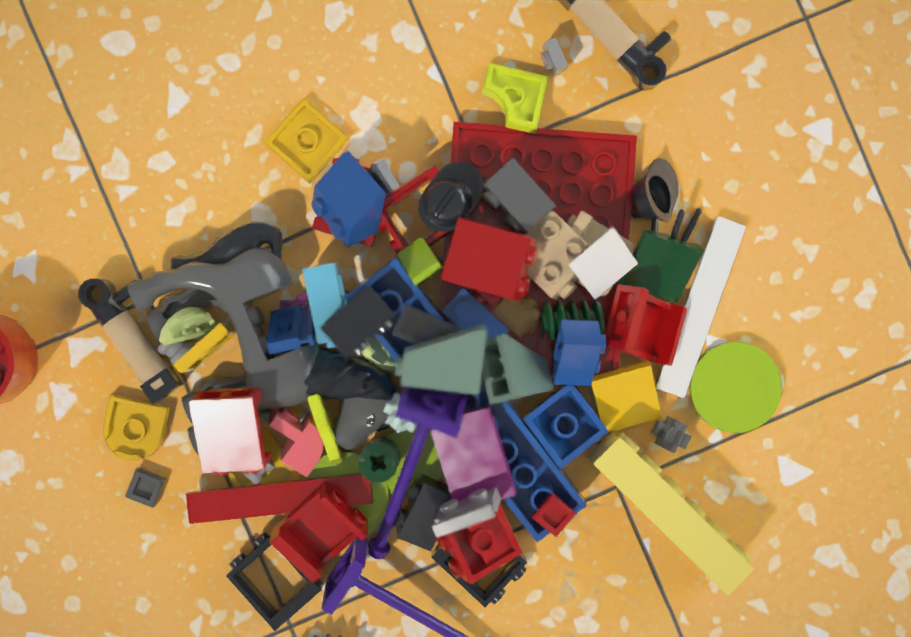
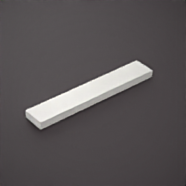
[655,216,746,398]

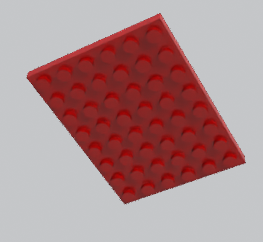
[439,121,637,376]

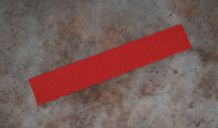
[186,473,373,524]

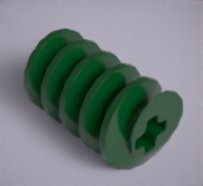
[539,300,605,340]
[358,437,400,483]

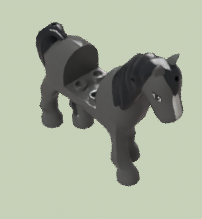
[127,221,401,456]

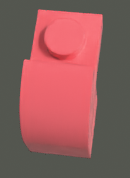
[269,408,323,477]

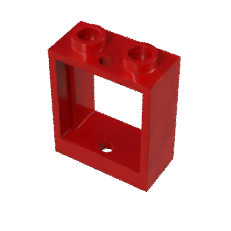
[379,165,471,255]

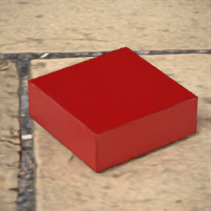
[532,492,576,537]

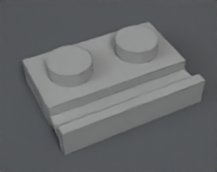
[432,488,501,538]

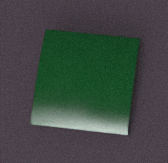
[619,230,704,303]

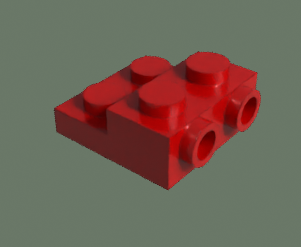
[435,504,523,584]

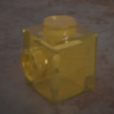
[491,294,541,337]

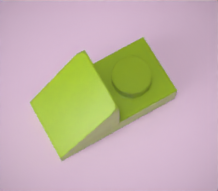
[398,237,445,285]

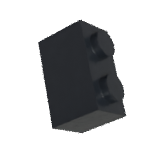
[320,285,395,358]
[394,474,452,552]

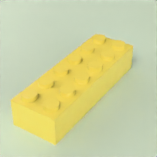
[587,432,755,596]

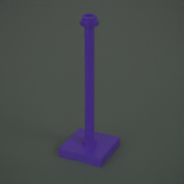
[368,386,468,559]
[321,537,469,637]

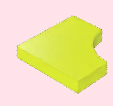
[482,62,548,134]
[307,394,344,465]

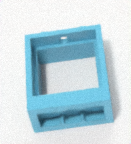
[302,262,347,348]

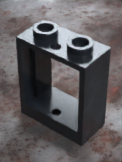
[226,532,324,631]
[431,544,527,608]

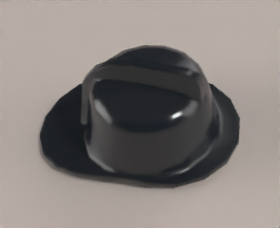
[631,158,679,222]
[418,162,484,232]

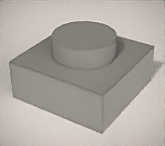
[540,37,568,76]

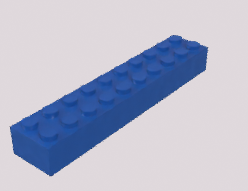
[345,256,587,542]

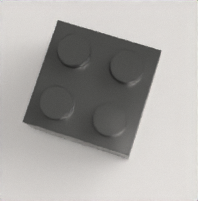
[483,158,556,234]

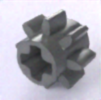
[651,416,692,453]

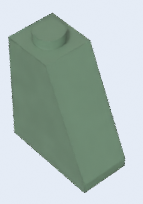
[395,324,487,395]
[482,334,554,405]

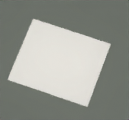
[569,227,638,299]

